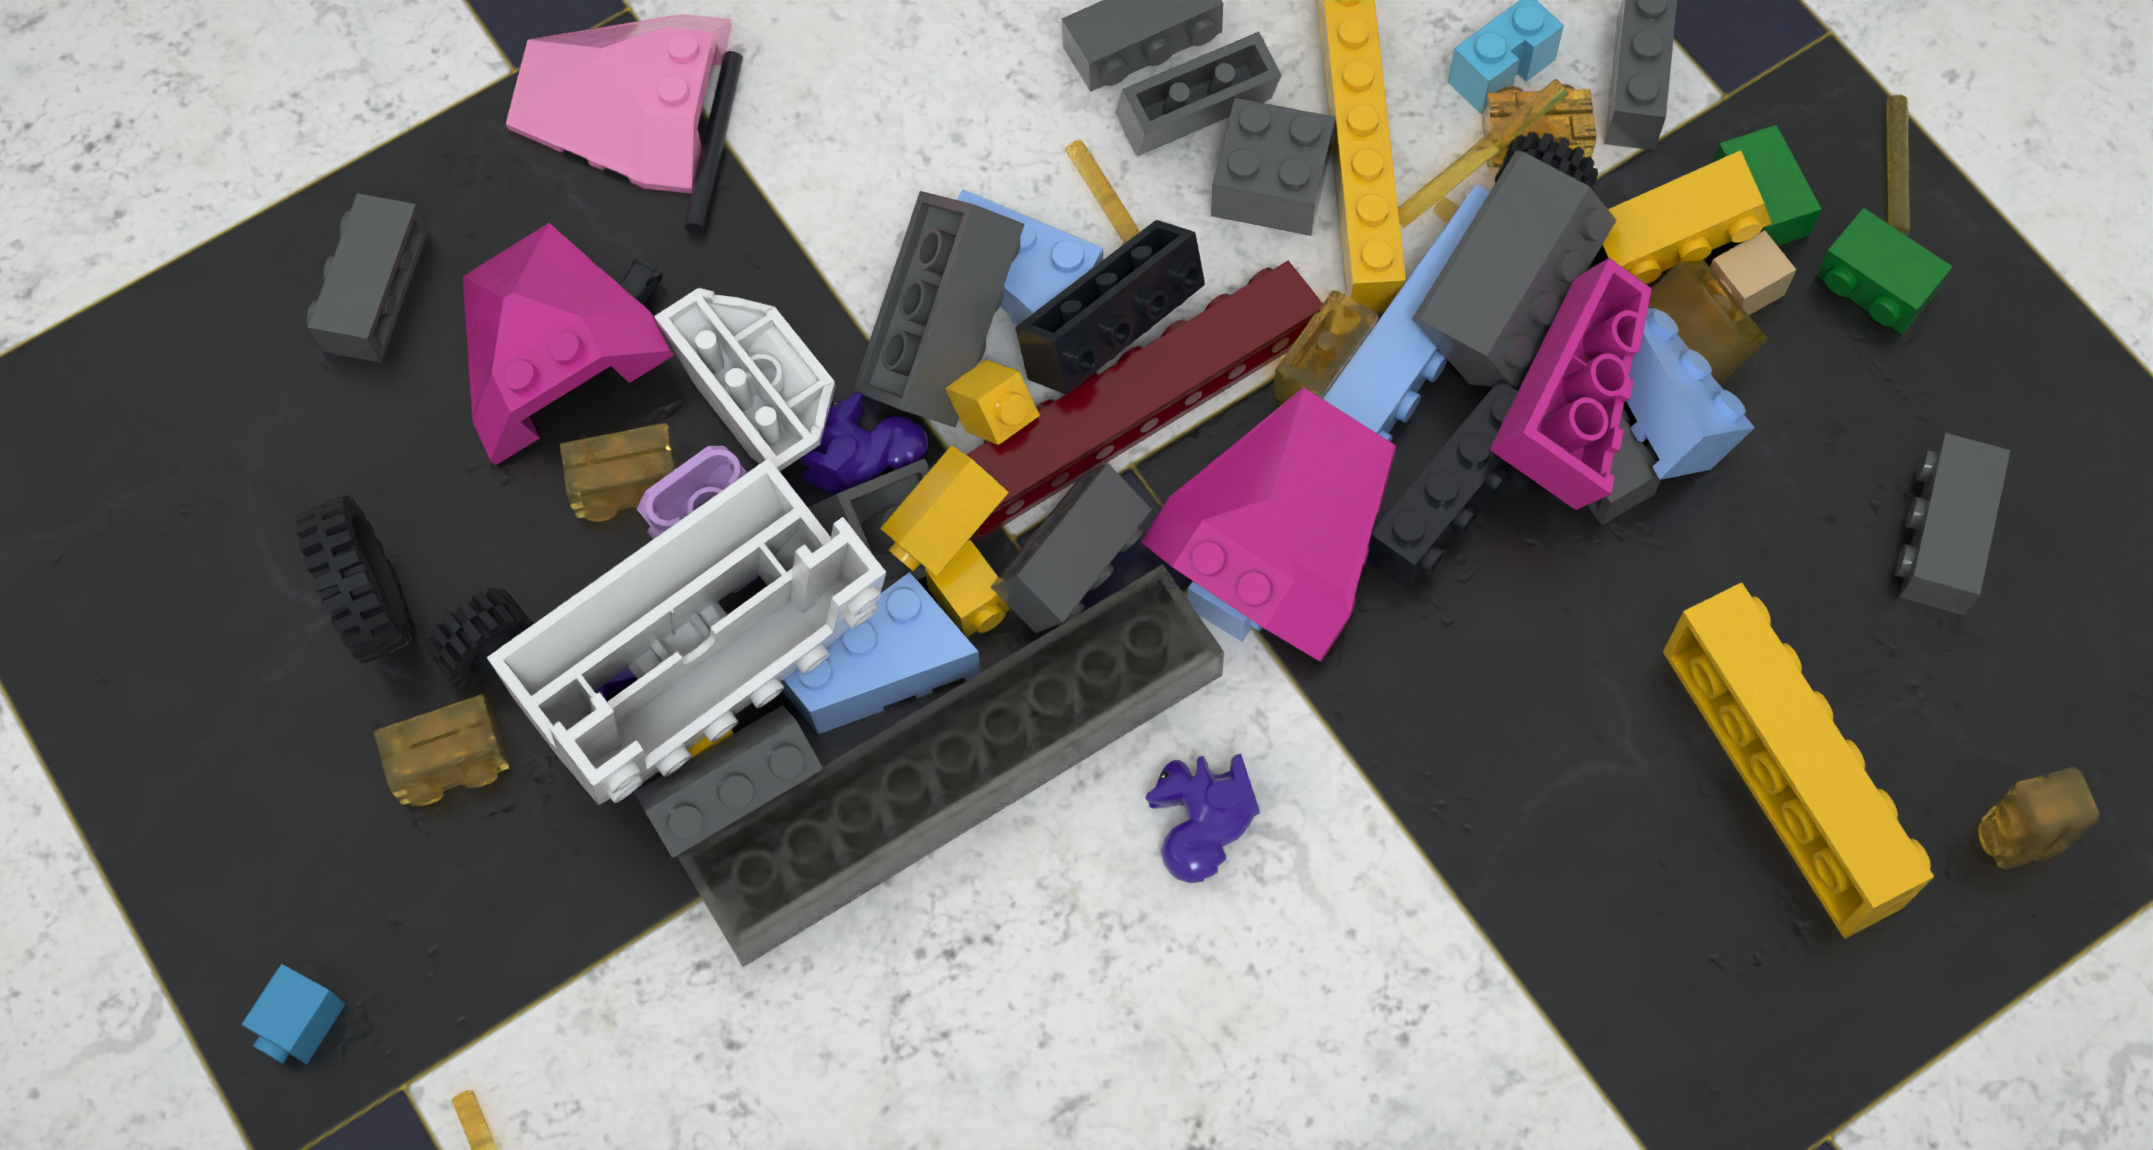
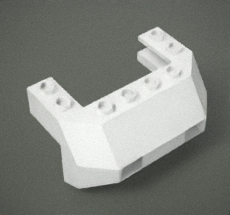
[487,458,886,805]

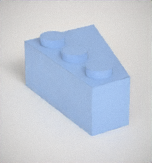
[957,189,1103,325]
[1626,308,1755,480]
[781,572,982,734]

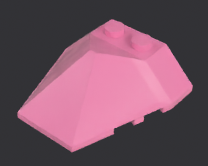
[506,14,732,194]

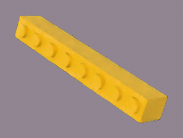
[1317,0,1406,314]

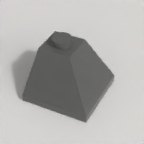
[808,459,930,593]

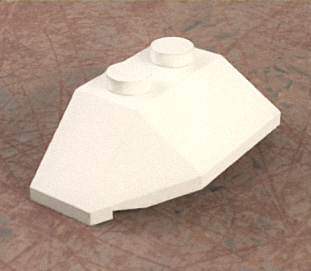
[654,288,836,471]

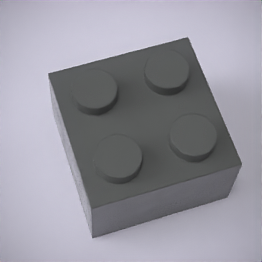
[1211,98,1336,236]

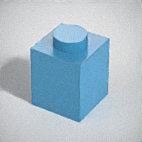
[241,964,346,1064]

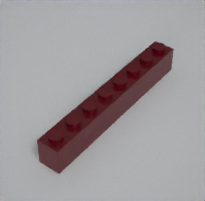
[966,260,1325,544]

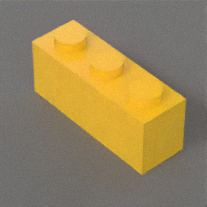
[1603,150,1772,284]

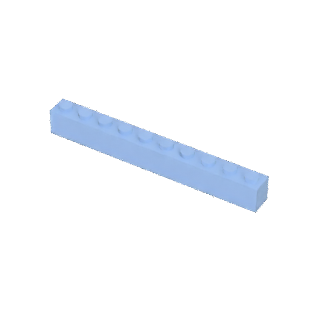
[1187,184,1490,642]

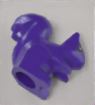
[799,392,928,495]
[1146,753,1260,883]

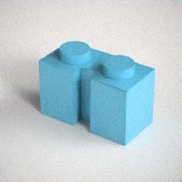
[1448,0,1564,115]

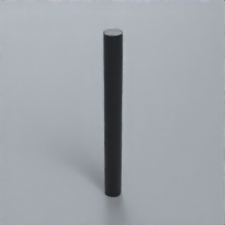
[684,51,743,234]

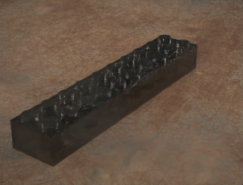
[677,564,1224,967]

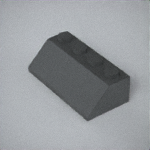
[1412,151,1617,389]
[853,191,1025,428]

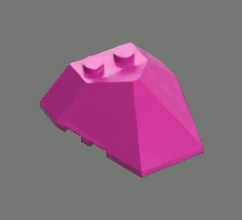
[463,223,674,466]
[1141,387,1397,662]

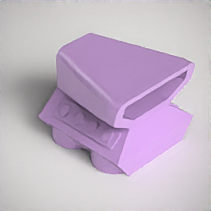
[637,446,759,593]

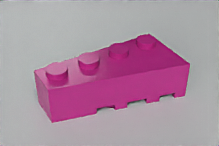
[1489,258,1652,510]

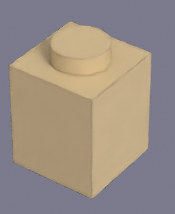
[1703,230,1796,324]

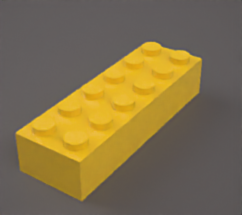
[1663,582,1934,939]

